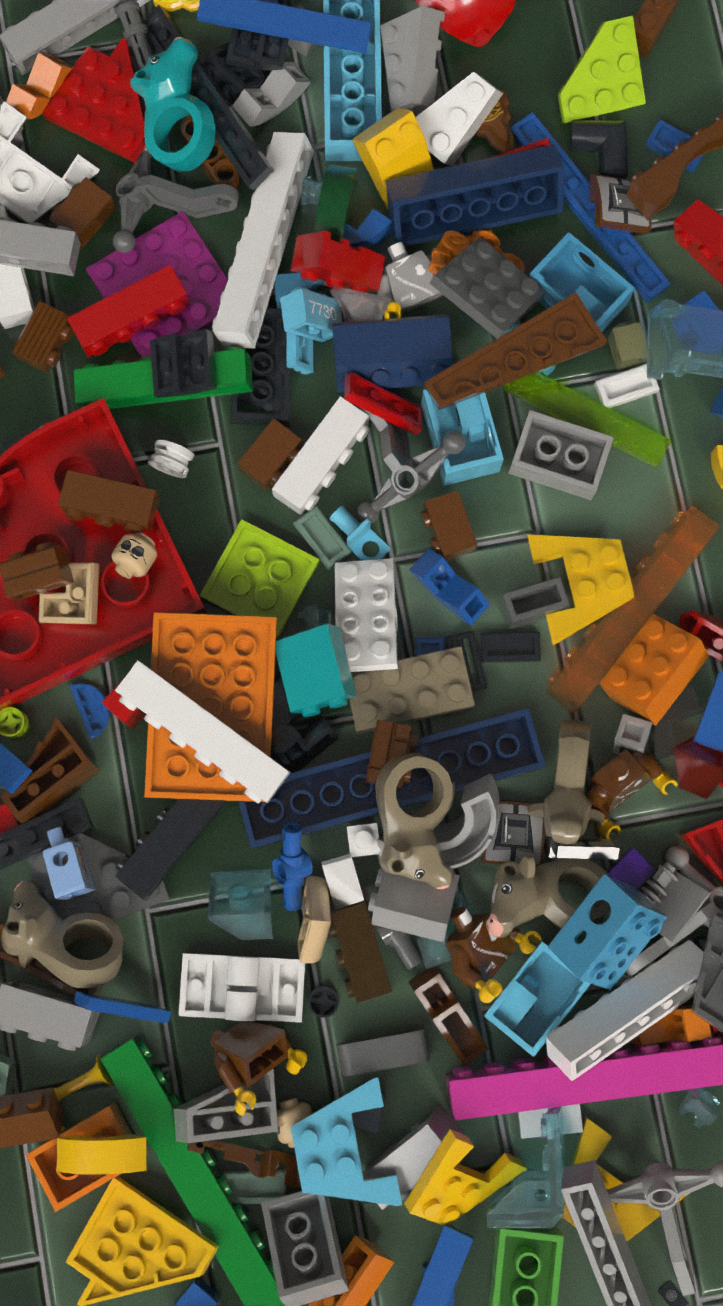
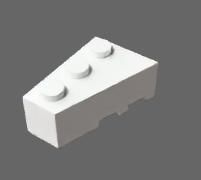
[415,72,503,166]

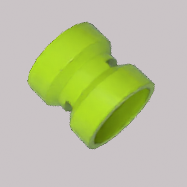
[0,707,31,740]

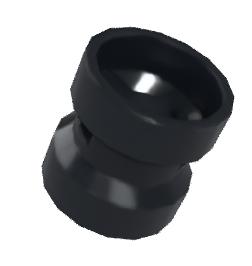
[308,985,339,1018]

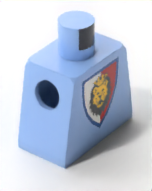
[43,826,96,900]

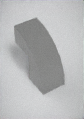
[232,62,311,126]

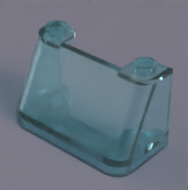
[647,299,723,380]

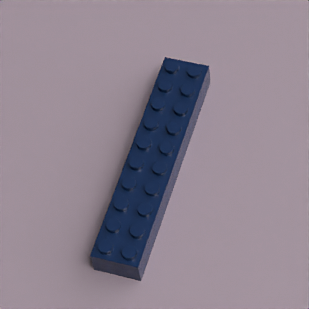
[238,708,546,849]

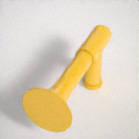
[53,1055,113,1131]

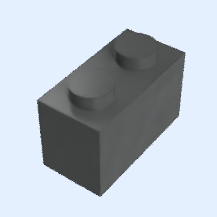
[500,577,569,629]

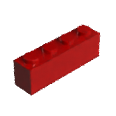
[67,264,190,357]

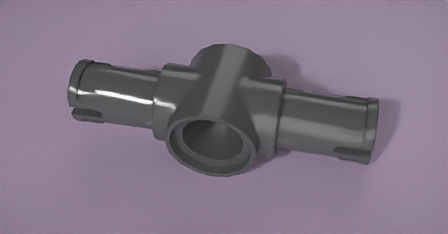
[361,882,423,970]

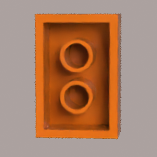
[599,614,709,726]
[26,1101,133,1212]

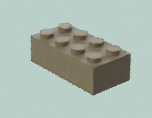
[349,647,475,734]

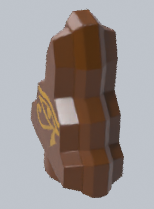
[475,89,514,154]

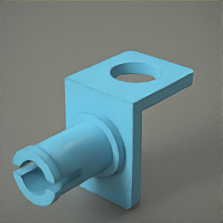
[330,506,390,561]

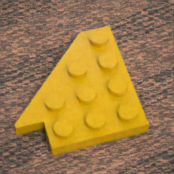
[66,1176,219,1306]

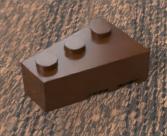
[0,717,100,824]

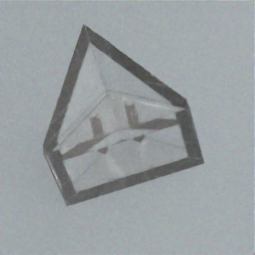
[330,288,392,322]

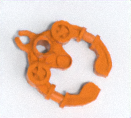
[428,229,525,276]

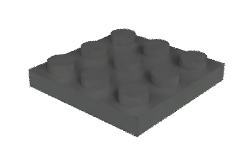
[429,237,547,339]

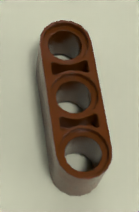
[181,116,240,191]

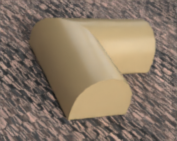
[39,563,99,624]
[298,875,331,963]

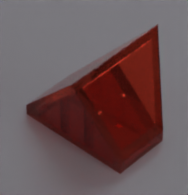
[673,737,723,799]

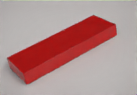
[344,372,422,435]

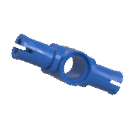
[272,823,313,911]

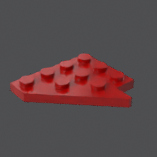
[42,38,146,163]

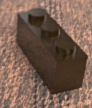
[329,902,392,1003]

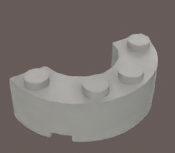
[383,773,499,869]

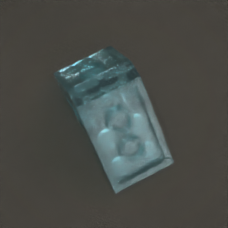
[486,1106,566,1228]

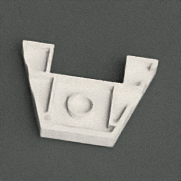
[0,102,100,224]

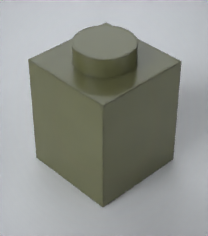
[608,322,650,371]

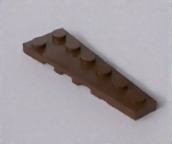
[423,292,607,410]

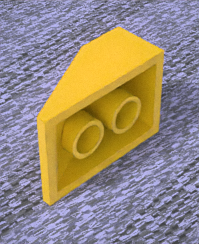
[352,108,434,209]

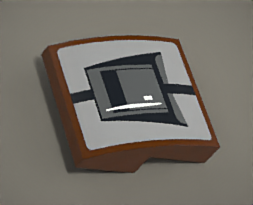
[590,174,652,234]
[481,800,545,867]

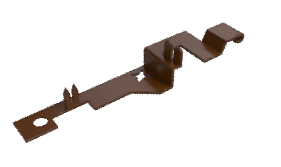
[187,1140,301,1188]

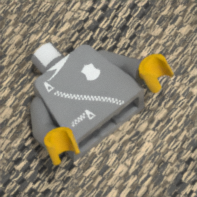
[377,242,444,319]

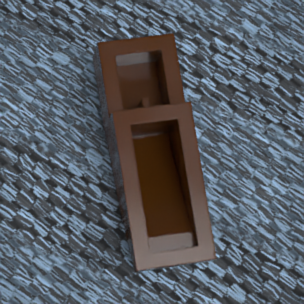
[409,965,489,1066]

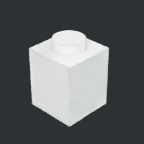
[347,823,380,858]

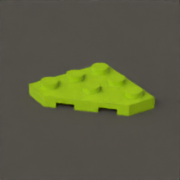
[558,16,646,123]

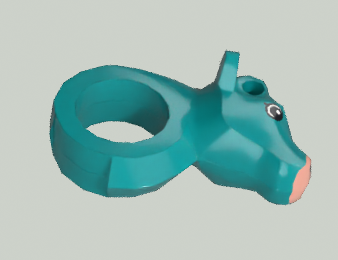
[130,37,215,172]

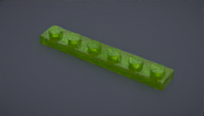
[503,372,671,468]

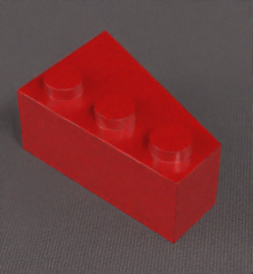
[674,199,723,286]
[291,230,385,296]
[679,818,723,887]

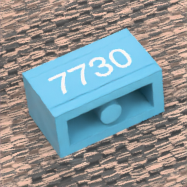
[280,287,342,342]

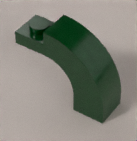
[313,164,358,243]

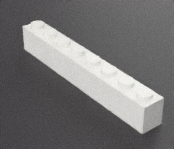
[212,132,314,349]

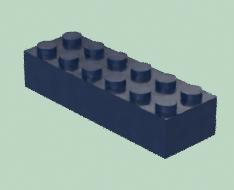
[385,145,564,246]

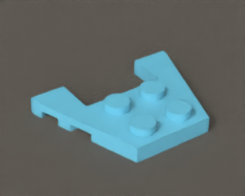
[291,1077,402,1206]

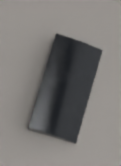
[230,308,291,425]

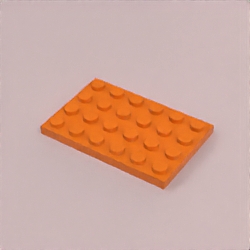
[145,613,277,802]

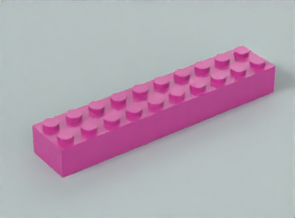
[446,1034,723,1121]

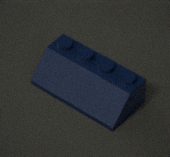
[332,314,453,392]

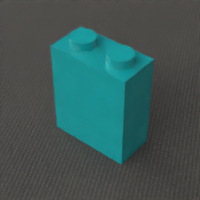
[276,624,357,717]

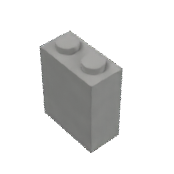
[368,868,460,942]

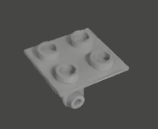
[641,862,710,943]

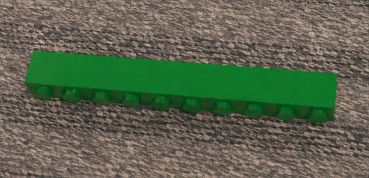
[101,1036,285,1306]

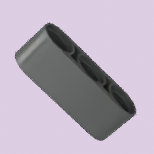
[336,1028,430,1076]

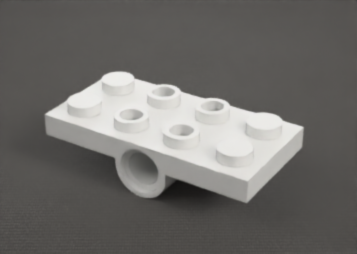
[335,558,398,672]
[179,953,305,1022]

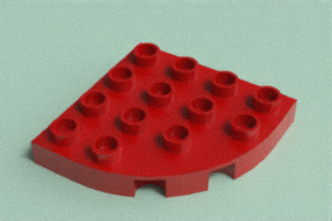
[0,398,207,710]

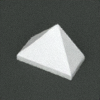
[321,853,364,910]

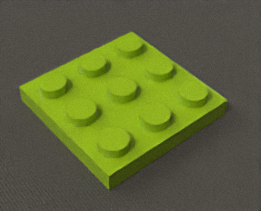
[200,519,320,638]

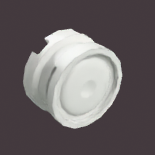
[148,440,194,478]

